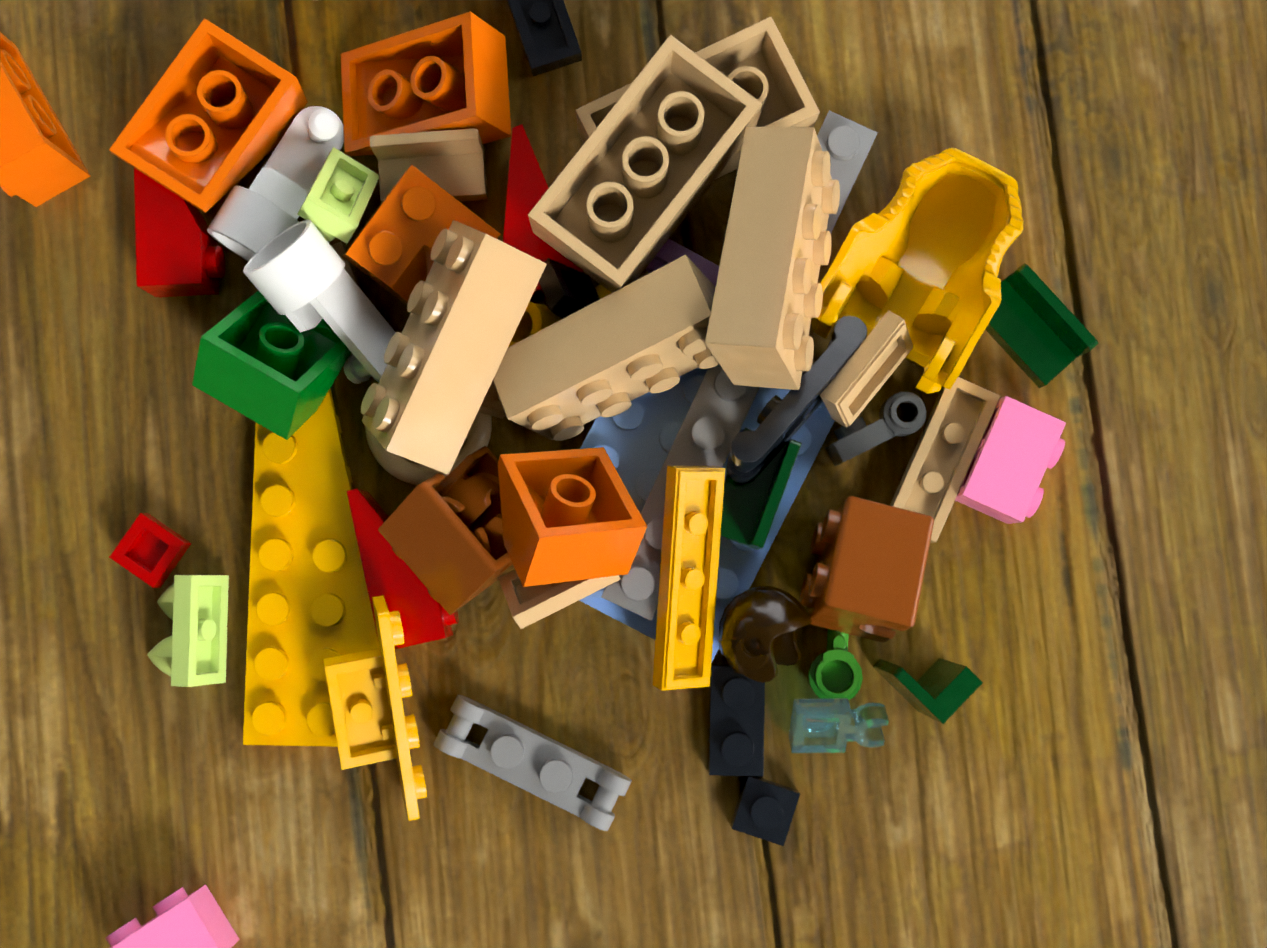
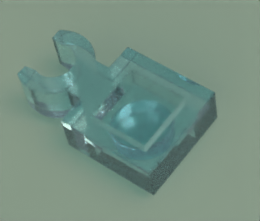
[788,698,889,753]

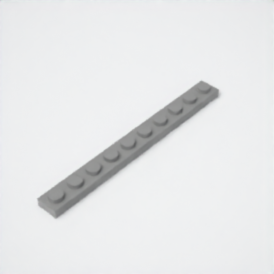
[601,110,878,621]

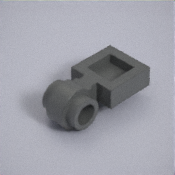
[825,392,927,466]

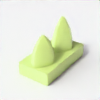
[297,147,379,244]
[147,575,229,687]

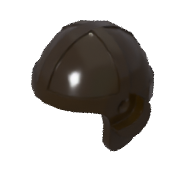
[718,586,812,683]

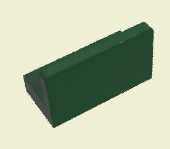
[985,263,1099,388]
[721,428,802,550]
[873,658,983,724]

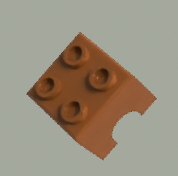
[378,446,514,615]
[799,496,934,643]

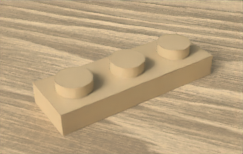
[890,377,1001,543]

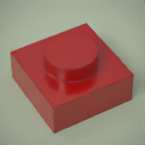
[109,513,192,588]

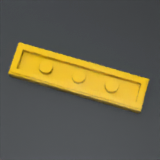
[652,465,726,691]

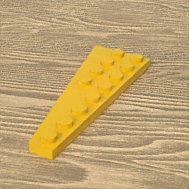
[243,388,380,747]

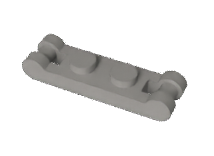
[433,695,632,831]

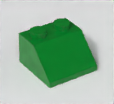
[192,290,351,440]

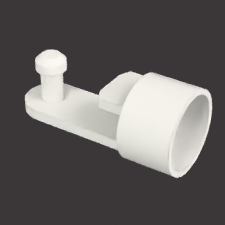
[207,106,344,261]
[243,219,396,384]

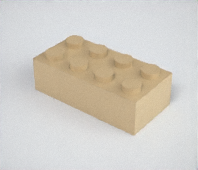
[576,17,820,179]
[528,34,763,293]
[705,127,840,390]
[361,220,547,475]
[493,255,719,441]

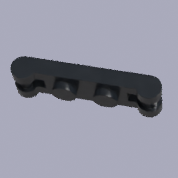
[727,315,867,484]

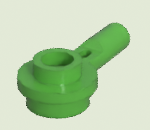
[808,629,863,704]

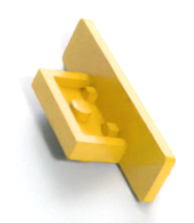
[323,595,427,821]

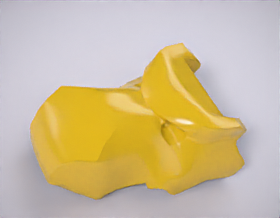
[811,148,1024,394]

